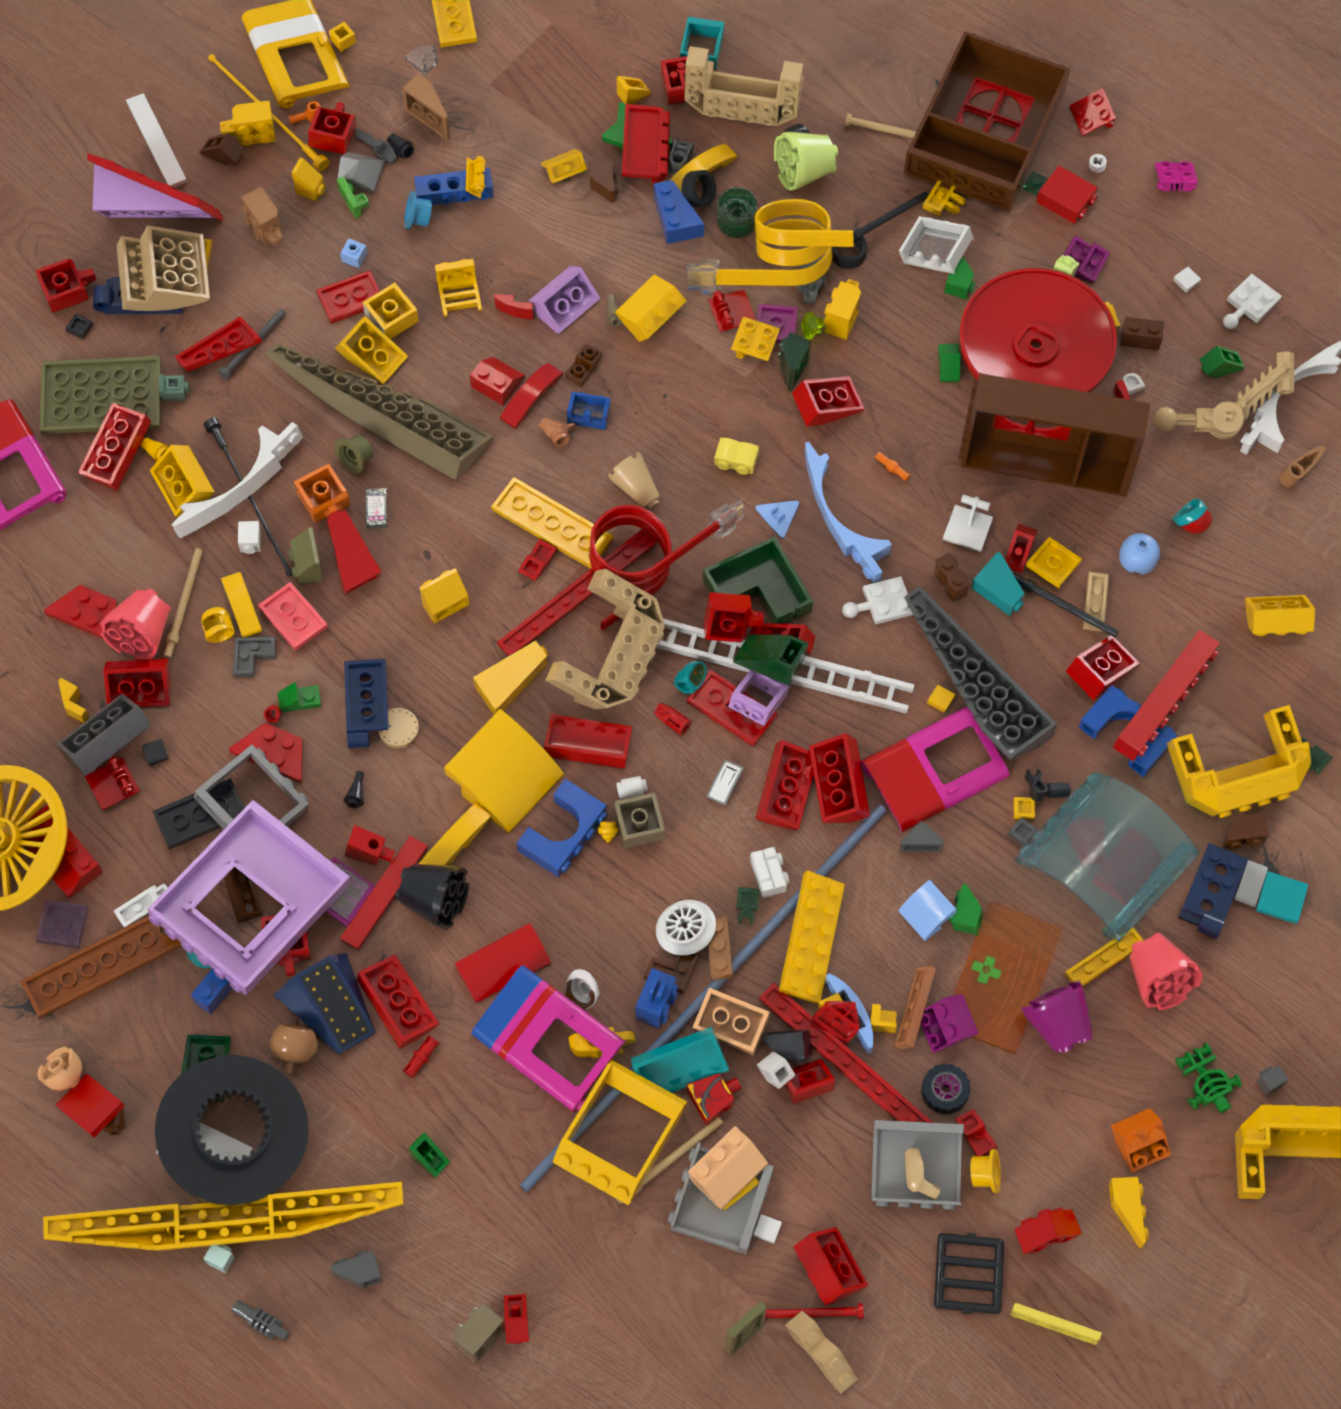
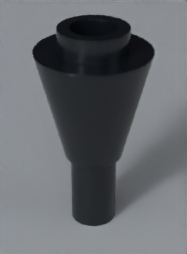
[343,771,364,808]

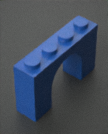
[1079,685,1178,778]
[516,779,608,878]

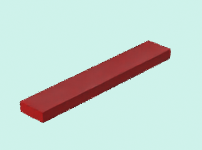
[340,836,428,951]

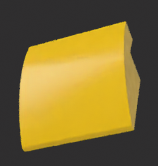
[444,709,564,834]

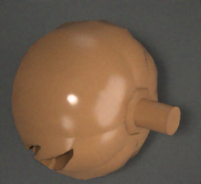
[270,1024,318,1074]

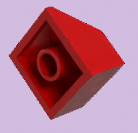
[470,357,525,406]

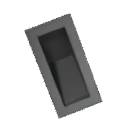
[900,821,944,852]

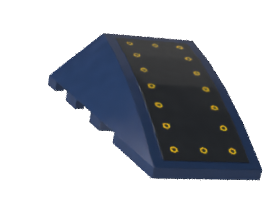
[274,953,375,1055]

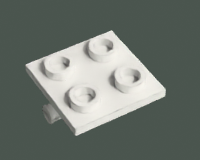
[943,494,993,552]

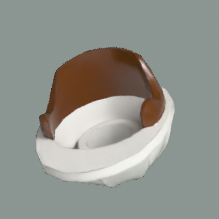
[565,969,600,1009]

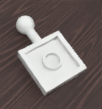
[1223,274,1282,329]
[842,577,913,625]

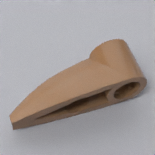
[1279,445,1326,488]

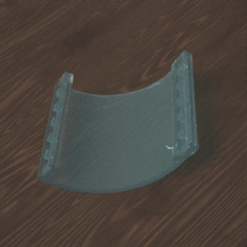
[1014,772,1199,942]

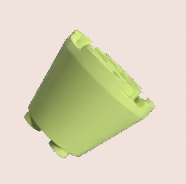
[774,132,838,190]

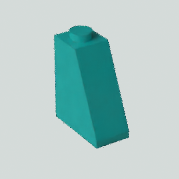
[971,552,1025,616]

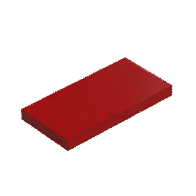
[686,669,778,747]

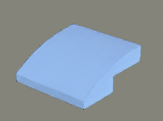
[898,879,957,941]

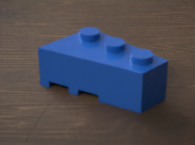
[654,180,704,244]

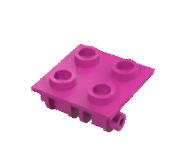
[1155,161,1198,191]

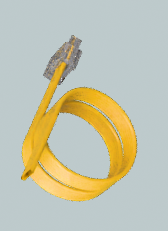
[686,199,854,295]

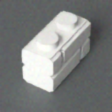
[750,847,790,898]

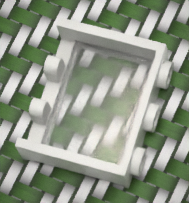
[899,216,974,274]

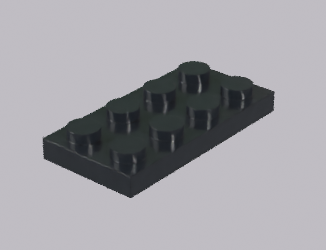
[153,778,244,850]

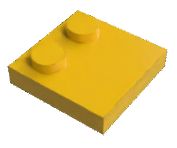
[1026,537,1082,588]

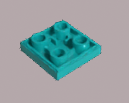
[1256,871,1309,924]

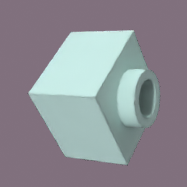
[203,1244,235,1274]

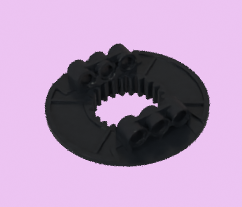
[155,1055,308,1206]

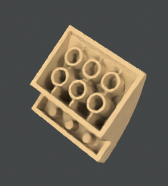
[117,225,210,311]

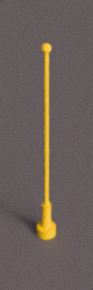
[208,54,330,172]

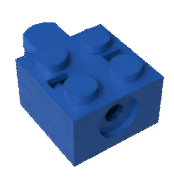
[635,968,678,1029]

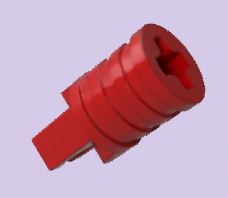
[654,702,692,736]

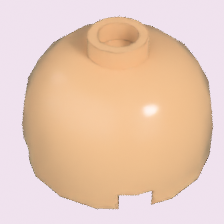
[37,1047,83,1091]

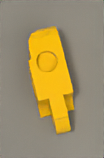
[568,1027,636,1059]

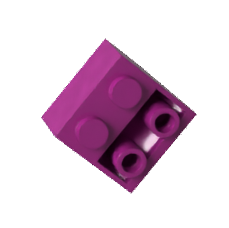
[921,994,979,1053]

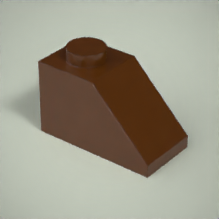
[200,133,245,165]

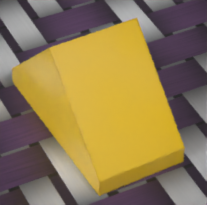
[617,76,651,104]

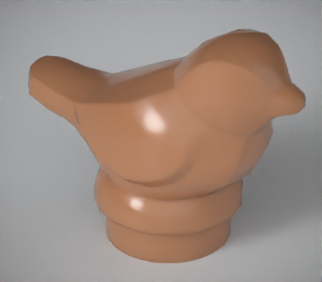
[538,418,576,447]

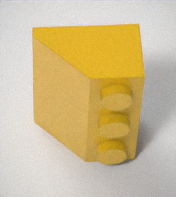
[614,274,687,342]
[150,445,215,517]
[1245,595,1315,636]

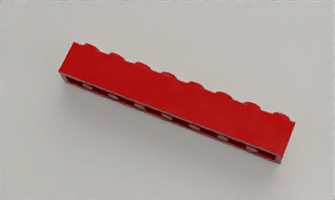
[1113,630,1220,762]

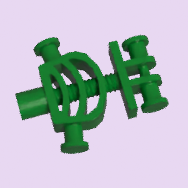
[1175,1043,1242,1113]

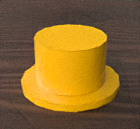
[970,1149,1001,1194]

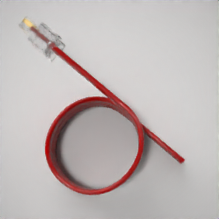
[589,499,746,631]

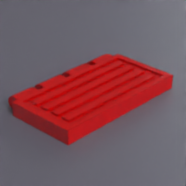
[621,104,670,179]

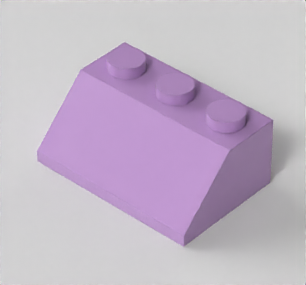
[528,266,601,334]

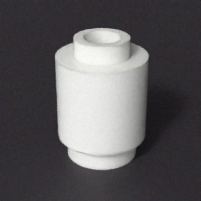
[617,776,648,799]

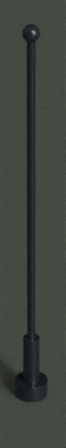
[203,417,293,576]

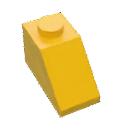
[292,158,326,201]

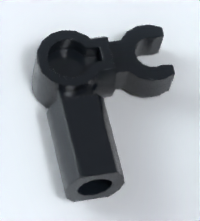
[1025,769,1071,801]

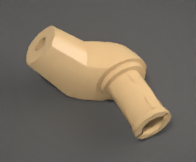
[905,1148,941,1200]

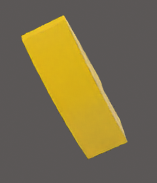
[221,572,262,638]

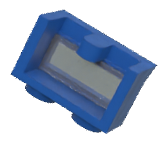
[567,392,611,430]

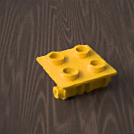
[731,317,780,361]

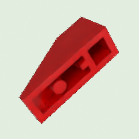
[749,623,816,655]

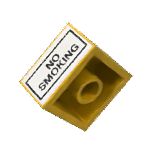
[363,283,419,339]

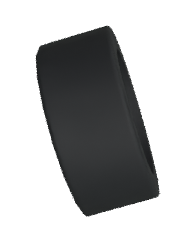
[681,170,717,207]
[832,237,867,269]

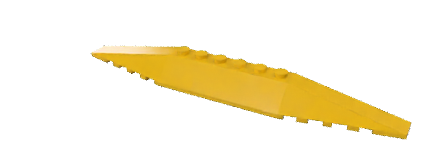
[43,1182,404,1251]

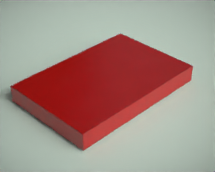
[316,270,380,324]
[55,1073,125,1138]

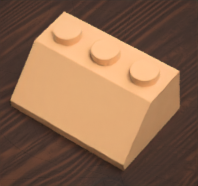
[688,1126,768,1210]

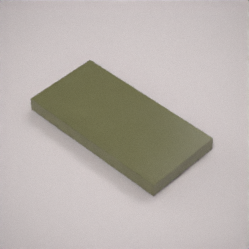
[724,1301,766,1356]

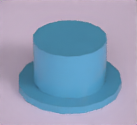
[404,191,432,229]

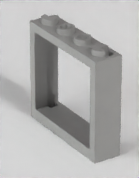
[194,745,309,829]

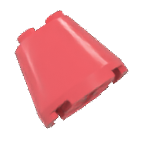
[100,589,171,660]
[1130,933,1203,1010]

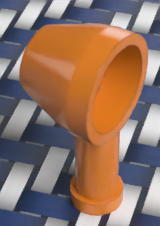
[288,101,321,125]

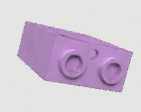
[728,670,790,726]

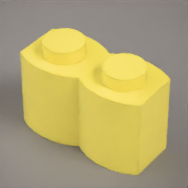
[714,438,759,475]

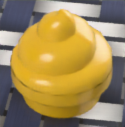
[598,821,619,843]

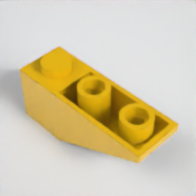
[1108,1177,1149,1248]

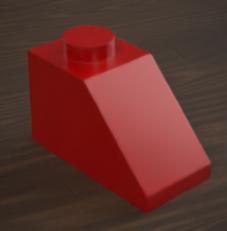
[1005,524,1038,573]
[504,1294,529,1344]

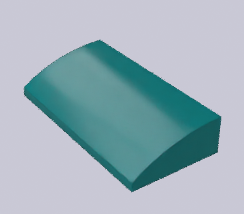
[631,1027,729,1093]

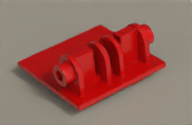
[1069,88,1117,136]
[707,289,757,332]
[84,756,141,811]

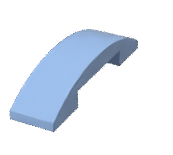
[825,973,873,1055]

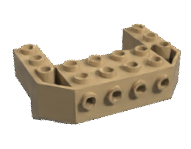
[685,46,804,126]
[545,569,665,710]

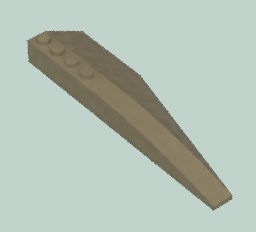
[266,344,493,480]

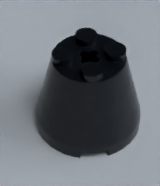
[395,864,469,930]

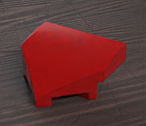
[812,1001,860,1044]

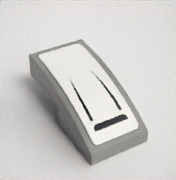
[706,759,744,806]

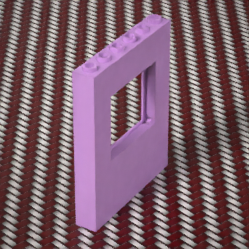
[148,800,350,995]

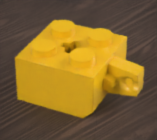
[220,101,276,146]
[823,279,861,340]

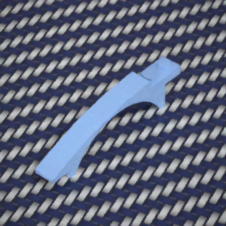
[804,442,892,583]

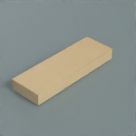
[1083,572,1109,632]

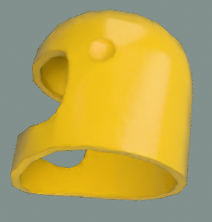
[201,607,235,643]

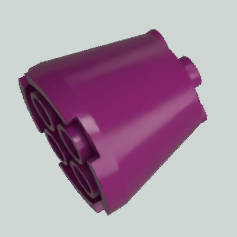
[1021,980,1093,1053]

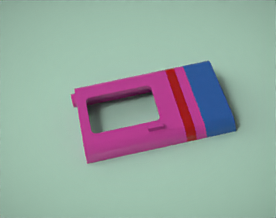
[471,965,626,1112]

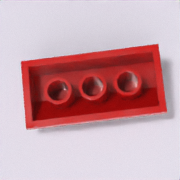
[809,733,870,823]
[25,805,103,899]

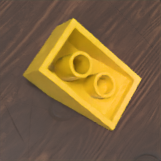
[335,316,408,385]

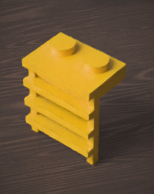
[435,259,482,317]

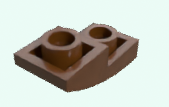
[565,344,603,387]

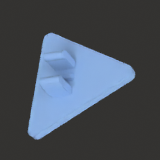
[755,501,799,538]

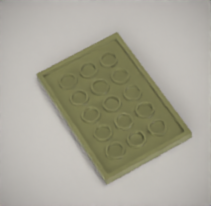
[40,356,161,434]

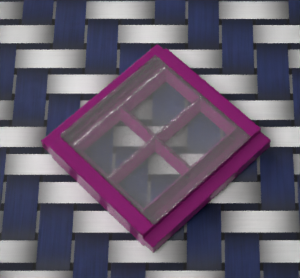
[325,856,375,927]

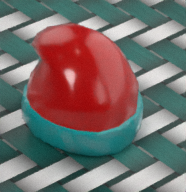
[1172,498,1212,534]

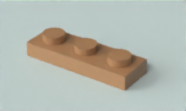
[708,917,734,980]

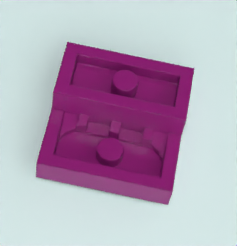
[1063,235,1110,283]

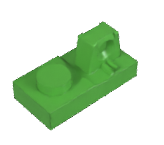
[337,176,369,219]

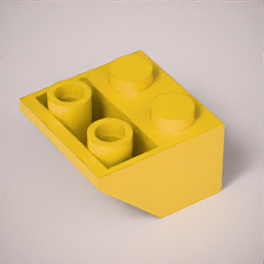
[420,568,470,624]

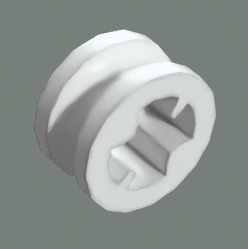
[1089,154,1107,173]

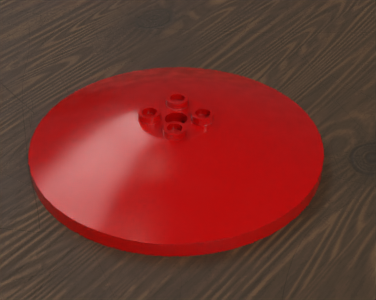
[959,268,1117,393]

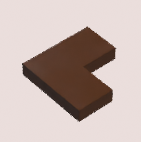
[644,952,700,994]

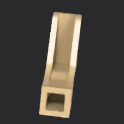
[785,1311,858,1394]

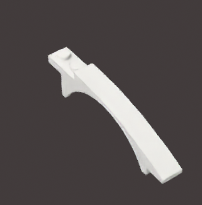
[1240,341,1341,455]
[171,422,303,538]

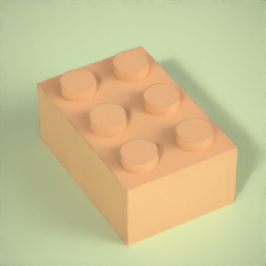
[692,988,770,1056]

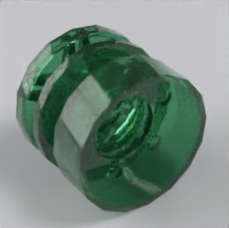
[717,187,758,238]

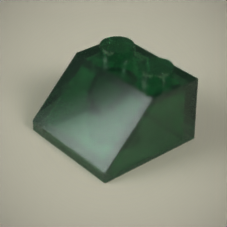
[778,332,811,391]

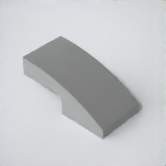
[1234,860,1268,907]

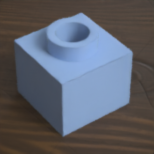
[340,239,367,268]

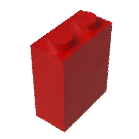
[1036,165,1098,224]

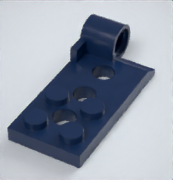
[92,277,183,314]
[344,659,389,749]
[1178,843,1248,939]

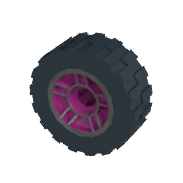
[921,1063,971,1115]

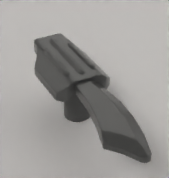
[355,128,397,164]

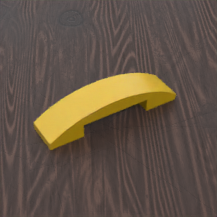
[670,144,738,193]

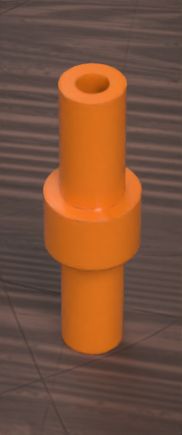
[875,452,911,481]

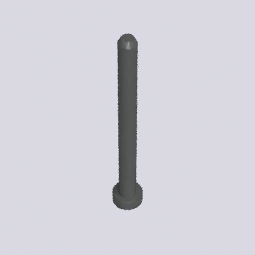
[218,309,285,380]

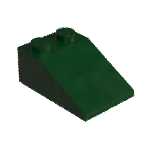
[181,1035,231,1102]

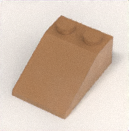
[402,73,450,141]

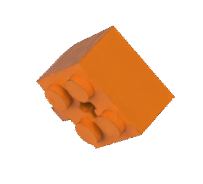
[294,464,351,523]

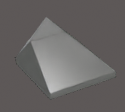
[337,152,385,193]

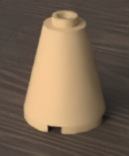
[608,452,660,509]

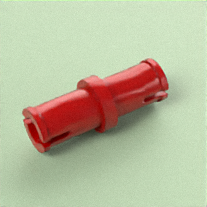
[402,1035,439,1079]

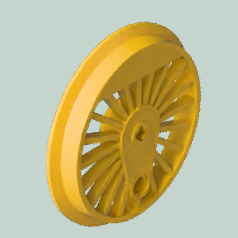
[0,765,67,911]

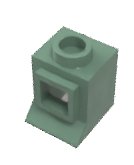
[159,373,189,402]

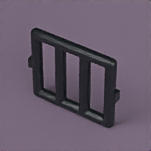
[934,1233,1004,1315]

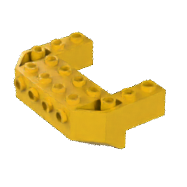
[1166,705,1311,818]
[1235,1105,1341,1199]

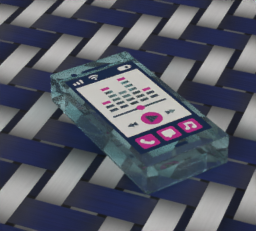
[366,489,387,528]

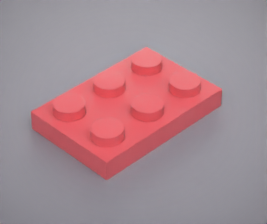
[258,582,328,651]

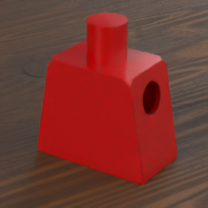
[345,825,395,865]

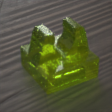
[801,312,824,340]

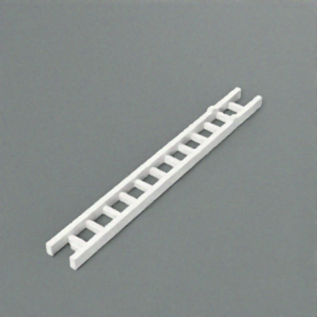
[656,619,914,714]

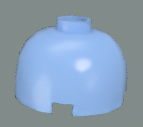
[1119,533,1160,574]

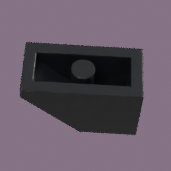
[761,1029,812,1063]

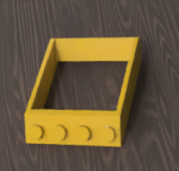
[552,1060,687,1205]

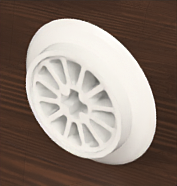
[656,900,716,955]

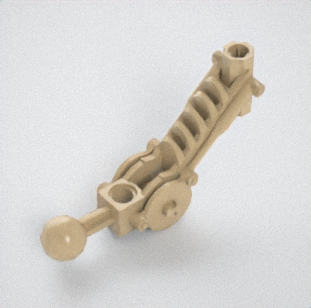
[1153,352,1294,439]

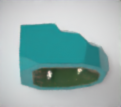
[674,661,707,694]

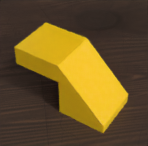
[58,678,90,723]

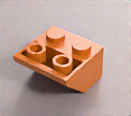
[1111,1108,1171,1173]

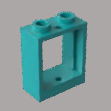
[680,16,725,70]

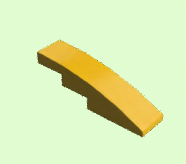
[419,803,492,865]

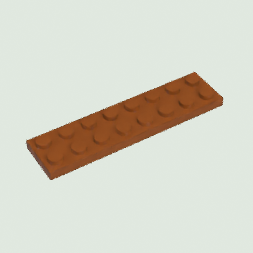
[20,916,182,1019]

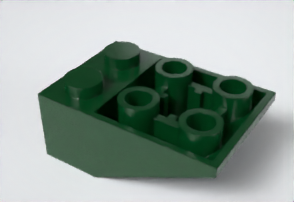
[733,634,809,686]

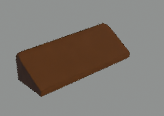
[224,867,263,923]

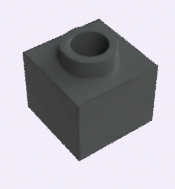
[1257,1065,1289,1096]

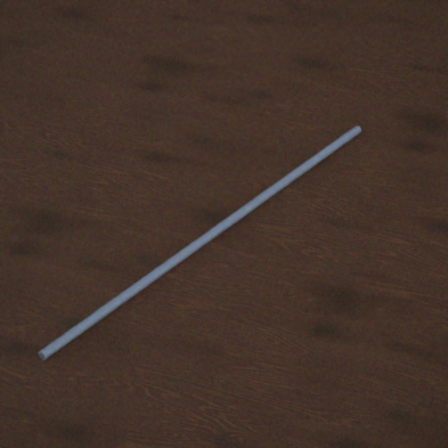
[520,804,887,1192]

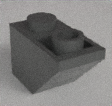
[330,1251,383,1289]

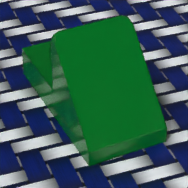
[938,344,960,382]
[278,682,321,713]

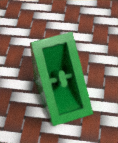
[408,1132,450,1178]

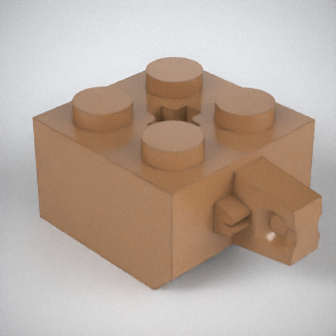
[241,187,284,246]

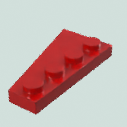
[175,316,262,372]

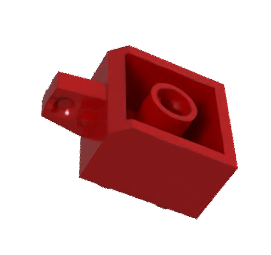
[308,102,356,155]
[35,259,97,313]
[703,592,764,643]
[261,915,311,977]

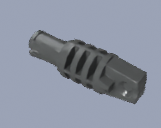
[231,1300,290,1341]

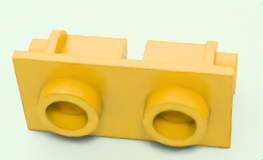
[465,156,486,198]

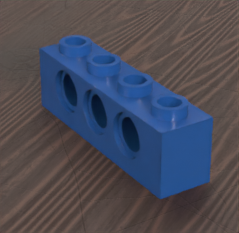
[414,168,494,205]

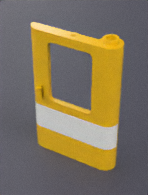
[241,0,350,108]

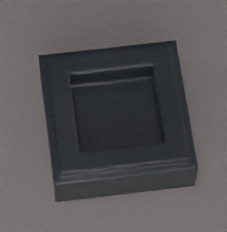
[65,314,93,339]
[142,739,169,766]

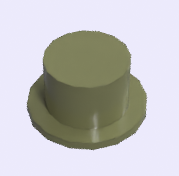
[334,435,373,474]

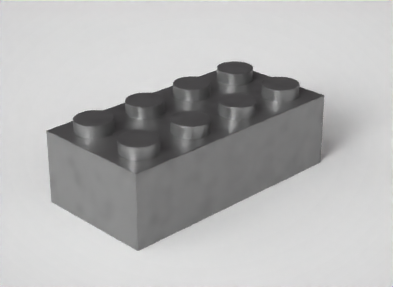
[56,694,151,776]

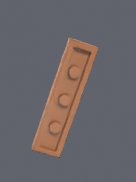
[895,966,936,1050]

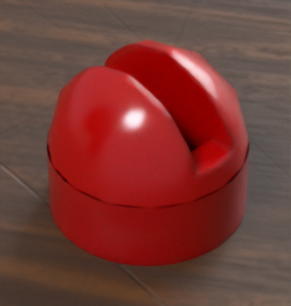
[264,705,282,723]

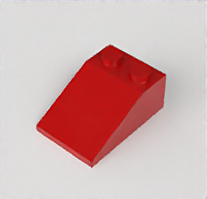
[792,376,865,427]
[1066,635,1140,701]

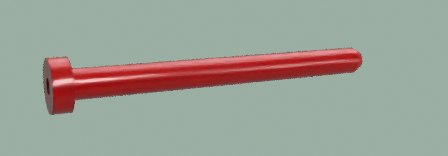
[765,1303,864,1319]

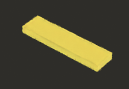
[1010,1303,1102,1345]

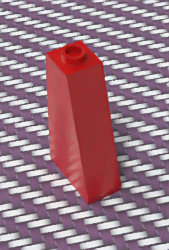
[326,509,381,595]

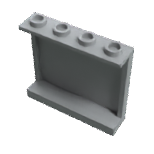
[871,1120,964,1210]
[668,1142,774,1255]

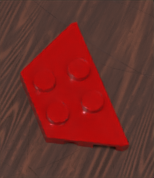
[44,585,117,639]
[229,723,303,784]

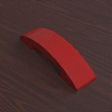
[500,363,564,430]

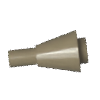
[606,294,623,327]

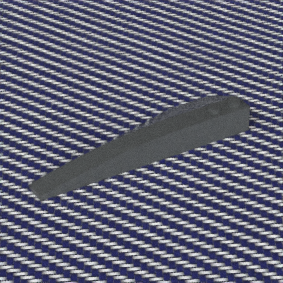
[904,586,1057,760]

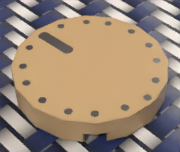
[378,708,419,749]

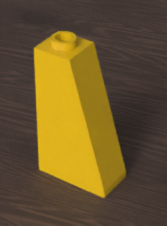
[473,641,548,715]

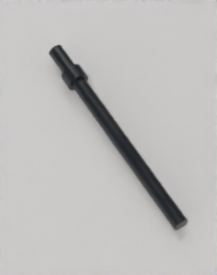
[853,191,929,242]
[1013,573,1119,638]

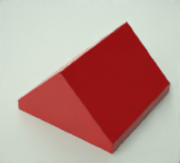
[785,1059,835,1104]

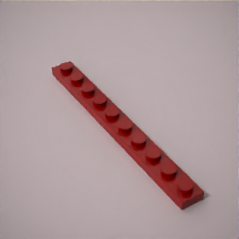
[497,529,658,657]
[759,982,933,1123]

